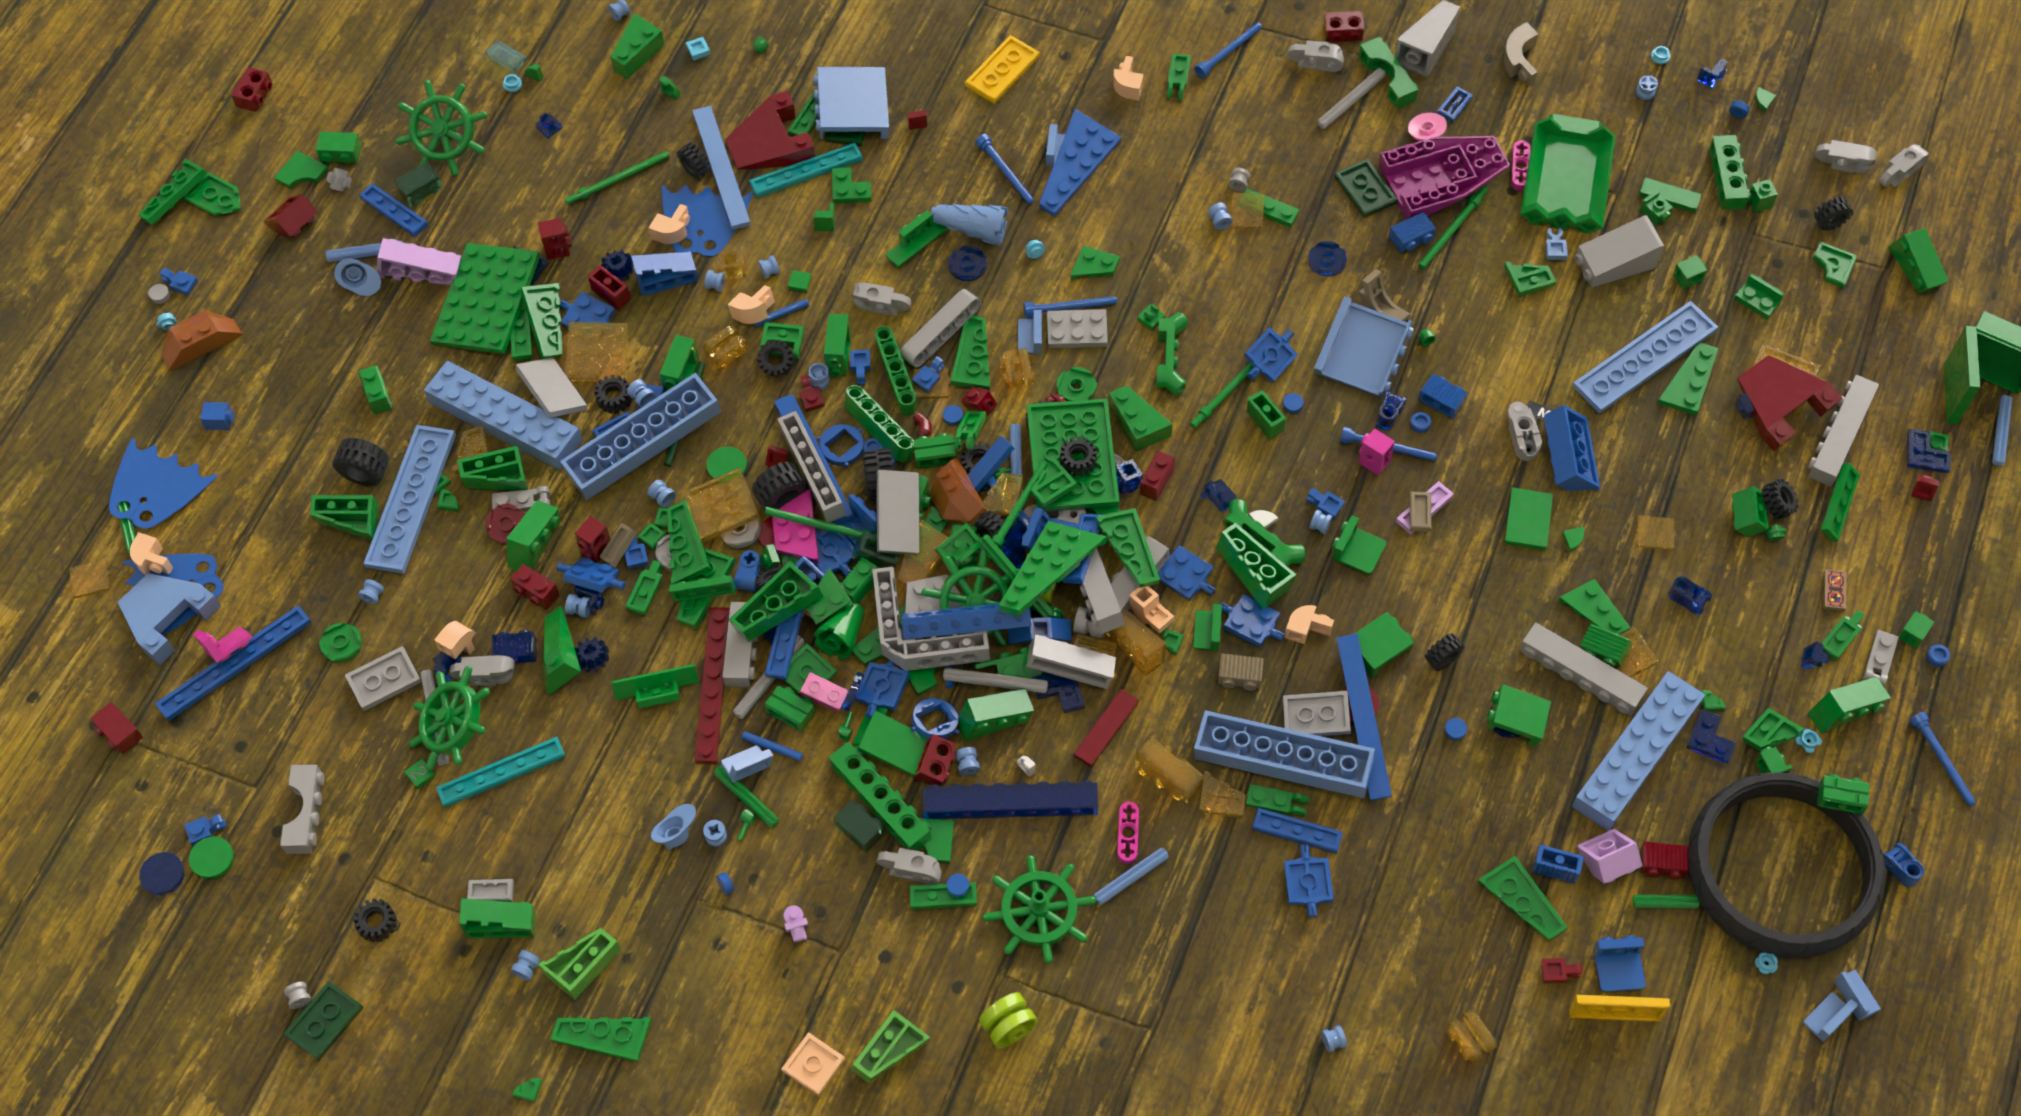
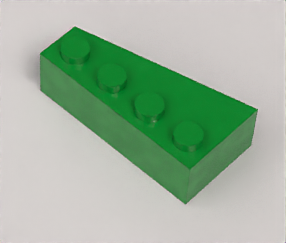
[1216,523,1296,609]
[729,561,823,642]

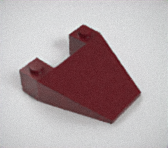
[725,90,815,170]
[1737,355,1842,452]

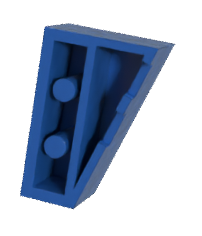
[631,252,699,296]

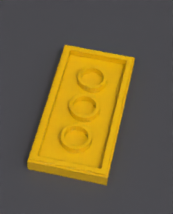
[965,35,1040,104]
[1569,995,1670,1022]

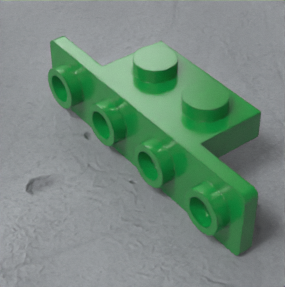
[886,210,948,268]
[973,646,1042,678]
[611,664,699,709]

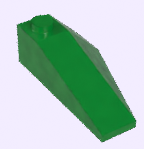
[543,606,581,694]

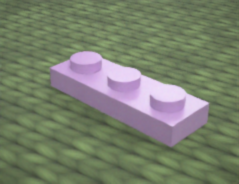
[1396,481,1454,535]

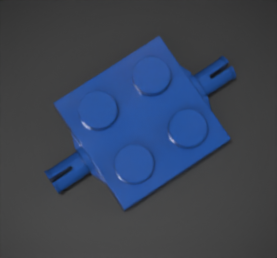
[559,292,618,342]
[1243,327,1298,383]
[810,528,859,576]
[1158,545,1216,601]
[557,558,626,593]
[1221,594,1285,648]
[854,660,910,719]
[1284,844,1334,918]

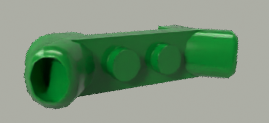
[1156,312,1188,396]
[1223,499,1305,567]

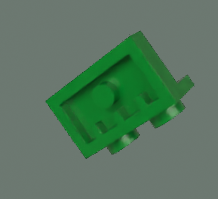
[1734,274,1784,320]

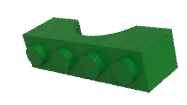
[1358,37,1418,109]

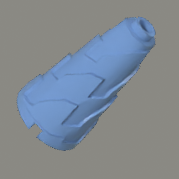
[931,204,1008,246]

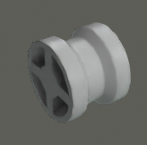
[1228,168,1250,192]
[284,982,311,1009]

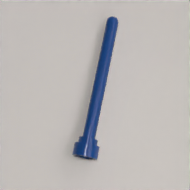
[1194,23,1262,79]
[975,134,1034,204]
[1024,296,1118,318]
[1340,427,1437,461]
[1909,712,1975,806]

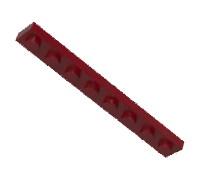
[695,607,730,765]

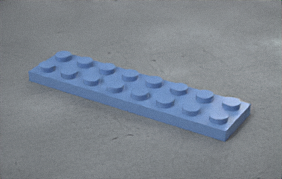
[1572,301,1718,414]
[363,425,456,574]

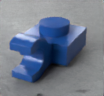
[159,268,198,296]
[850,350,871,385]
[912,356,944,393]
[1306,488,1345,520]
[625,536,649,569]
[185,814,227,846]

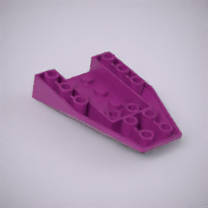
[1378,136,1510,220]

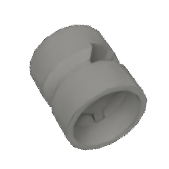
[1073,606,1104,639]

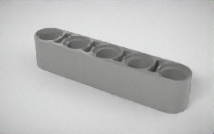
[900,289,981,368]

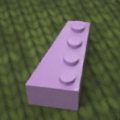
[377,238,461,285]

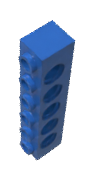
[901,603,1032,639]

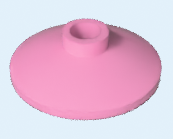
[1408,113,1447,141]

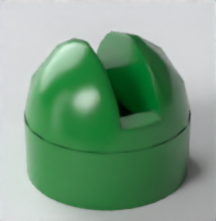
[753,36,770,53]
[1419,329,1436,346]

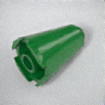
[814,603,865,660]

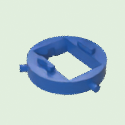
[817,424,864,467]
[911,697,960,739]

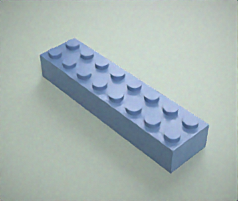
[424,361,583,471]
[560,373,721,500]
[1572,671,1705,831]
[1194,710,1375,798]

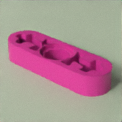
[1511,141,1531,191]
[1118,802,1139,865]

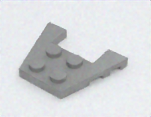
[903,575,964,641]

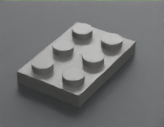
[1047,309,1108,348]
[345,646,421,711]
[1283,691,1351,736]

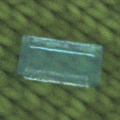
[486,40,527,72]

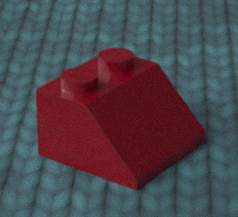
[263,194,318,238]

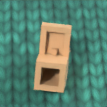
[1113,56,1144,101]
[649,204,690,244]
[728,285,775,324]
[130,532,173,575]
[1129,586,1175,633]
[1285,605,1334,644]
[434,621,476,659]

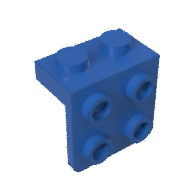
[838,494,877,554]
[1021,507,1079,553]
[1593,935,1646,992]

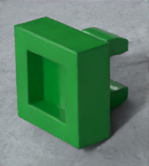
[1137,304,1165,331]

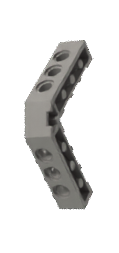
[872,567,990,671]

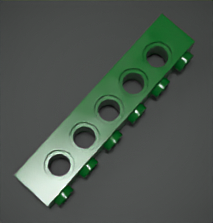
[828,741,931,851]

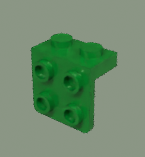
[1332,515,1386,575]
[934,523,991,568]

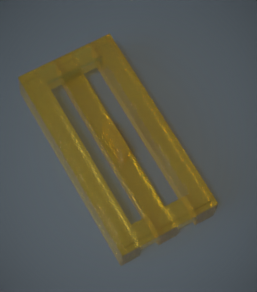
[1074,634,1118,657]

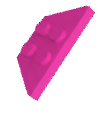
[772,490,819,563]

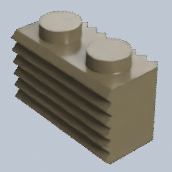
[1218,653,1264,691]

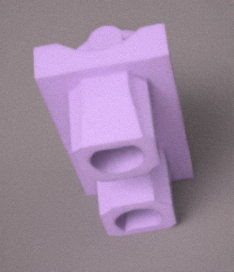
[784,905,808,943]

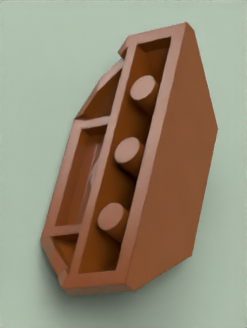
[161,310,242,371]
[930,458,986,523]

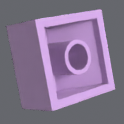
[1577,829,1642,883]

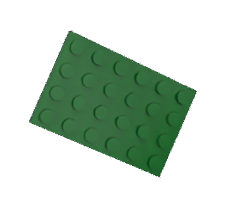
[430,243,541,354]
[1027,399,1119,511]

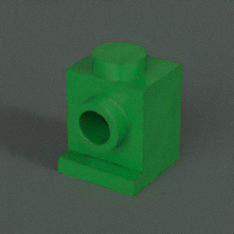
[1640,190,1673,226]
[1755,746,1792,773]

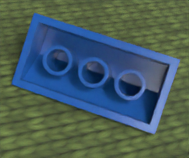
[1544,405,1600,491]

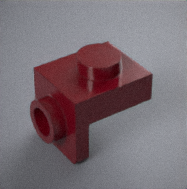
[961,387,997,416]

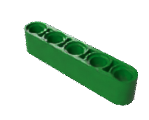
[875,326,917,416]
[844,385,914,462]

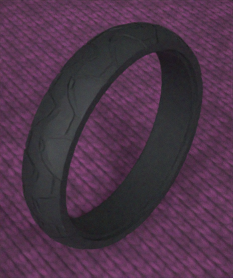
[1688,772,1885,958]

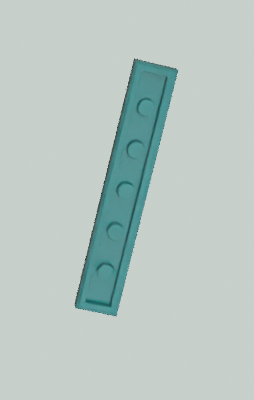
[749,143,863,198]
[436,737,566,808]

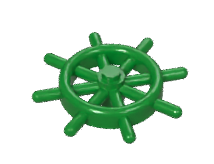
[395,80,488,176]
[921,548,1019,647]
[409,665,490,771]
[982,855,1096,964]

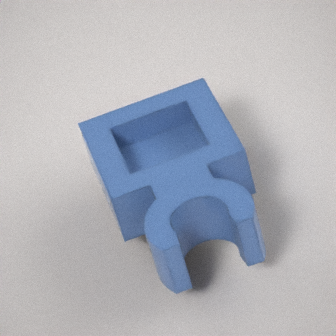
[1545,228,1568,260]

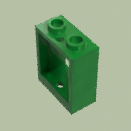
[824,314,851,377]
[660,335,699,392]

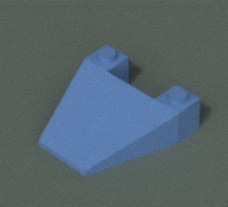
[118,573,221,665]

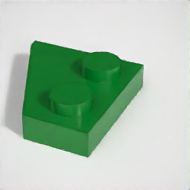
[1071,245,1120,280]
[1504,262,1556,296]
[806,568,853,626]
[1743,708,1804,751]

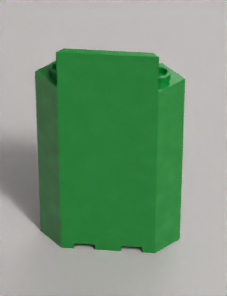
[1521,114,1616,234]

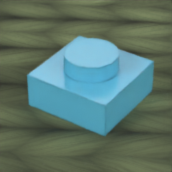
[686,37,711,61]

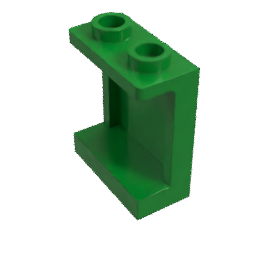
[1355,612,1414,678]
[1486,684,1551,746]

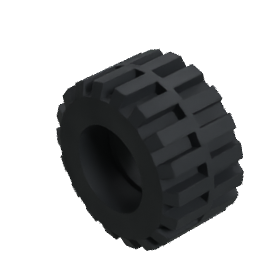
[332,438,390,486]
[862,448,894,502]
[751,462,808,512]

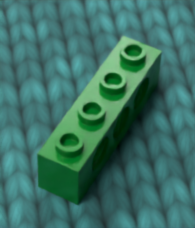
[1709,135,1751,210]

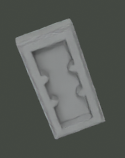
[467,879,514,902]

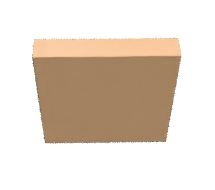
[781,1033,846,1096]

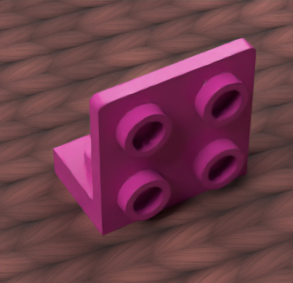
[193,627,252,663]

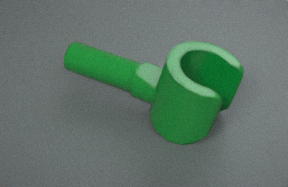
[839,712,853,741]
[737,809,755,841]

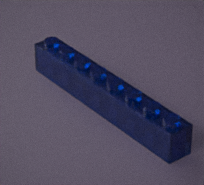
[923,780,1098,819]

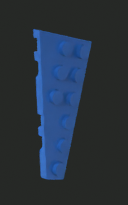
[1039,109,1121,217]

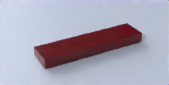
[1074,689,1139,768]

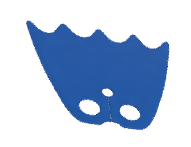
[662,185,753,256]
[109,438,217,529]
[122,554,223,636]

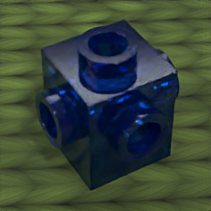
[1115,459,1143,495]

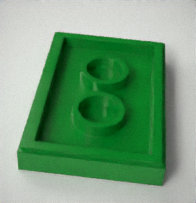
[1504,487,1553,551]
[857,711,927,777]

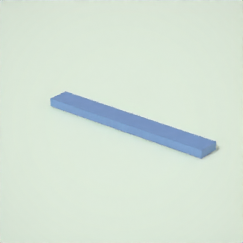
[693,106,751,230]

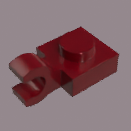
[799,374,825,412]
[1541,958,1582,983]

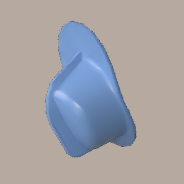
[334,258,381,296]
[651,804,696,850]

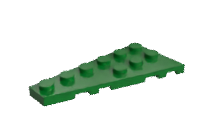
[999,521,1107,616]

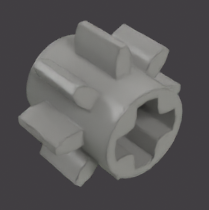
[326,168,352,191]

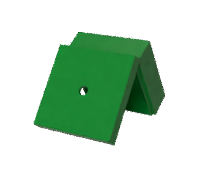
[1943,311,2021,425]

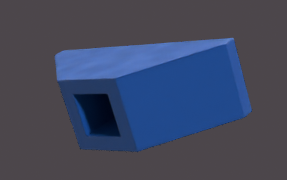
[1008,617,1072,645]

